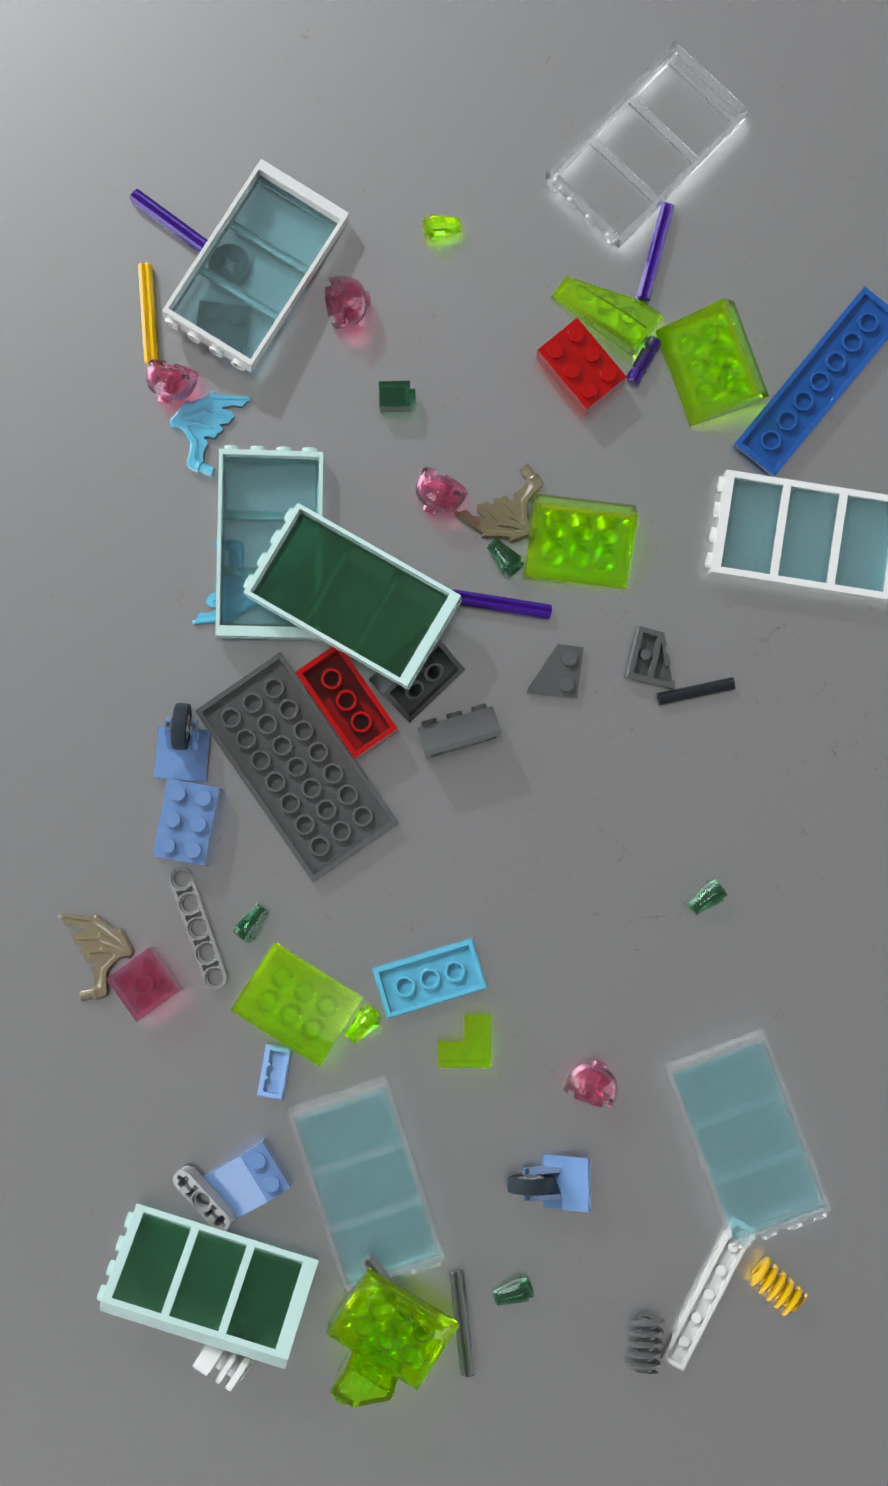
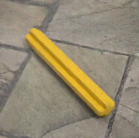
[138,263,159,365]

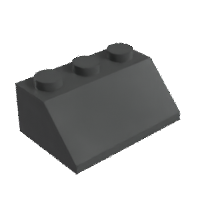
[368,626,465,723]
[417,703,502,759]

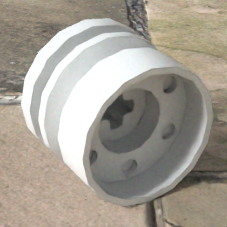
[192,1319,261,1392]

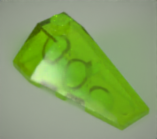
[551,276,664,358]

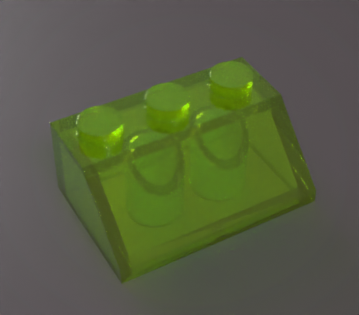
[329,1338,401,1408]

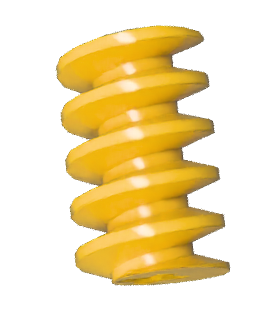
[750,1257,808,1316]

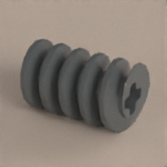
[626,1314,665,1374]

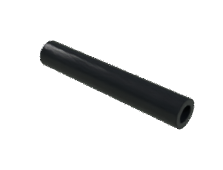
[656,677,736,706]

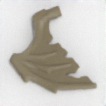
[454,464,543,543]
[58,914,135,1002]

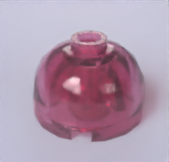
[325,276,371,329]
[146,359,199,404]
[416,467,468,515]
[563,1060,618,1108]

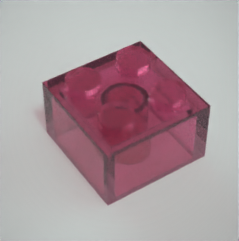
[106,947,183,1022]

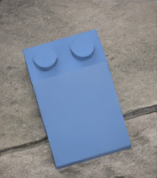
[203,1139,292,1221]

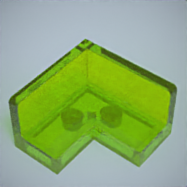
[438,1012,491,1068]

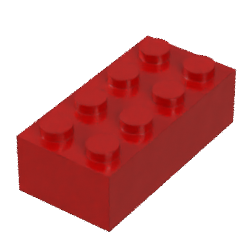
[295,647,399,760]

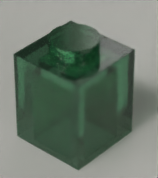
[379,380,416,413]

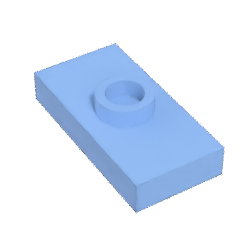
[257,1043,293,1100]

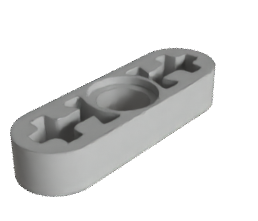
[173,1165,236,1231]

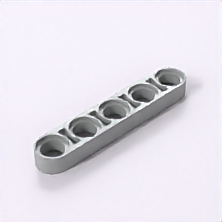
[169,867,228,990]

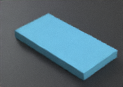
[372,938,487,1019]

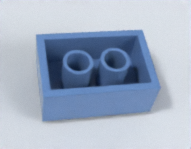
[152,778,223,866]

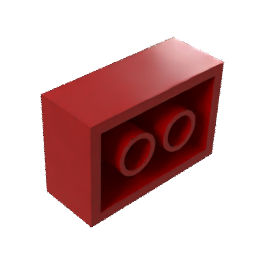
[536,318,627,416]

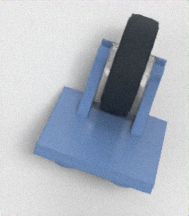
[154,703,210,782]
[507,1154,591,1213]

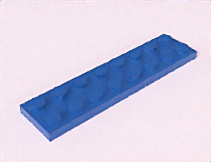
[733,286,888,477]

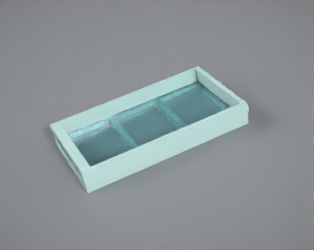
[215,445,323,641]

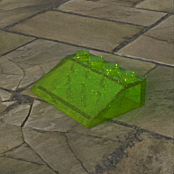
[655,298,769,426]
[524,493,639,589]
[230,942,363,1067]
[326,1267,460,1390]

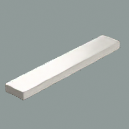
[660,1216,757,1371]

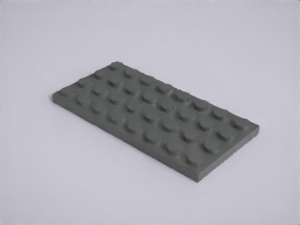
[195,652,399,882]

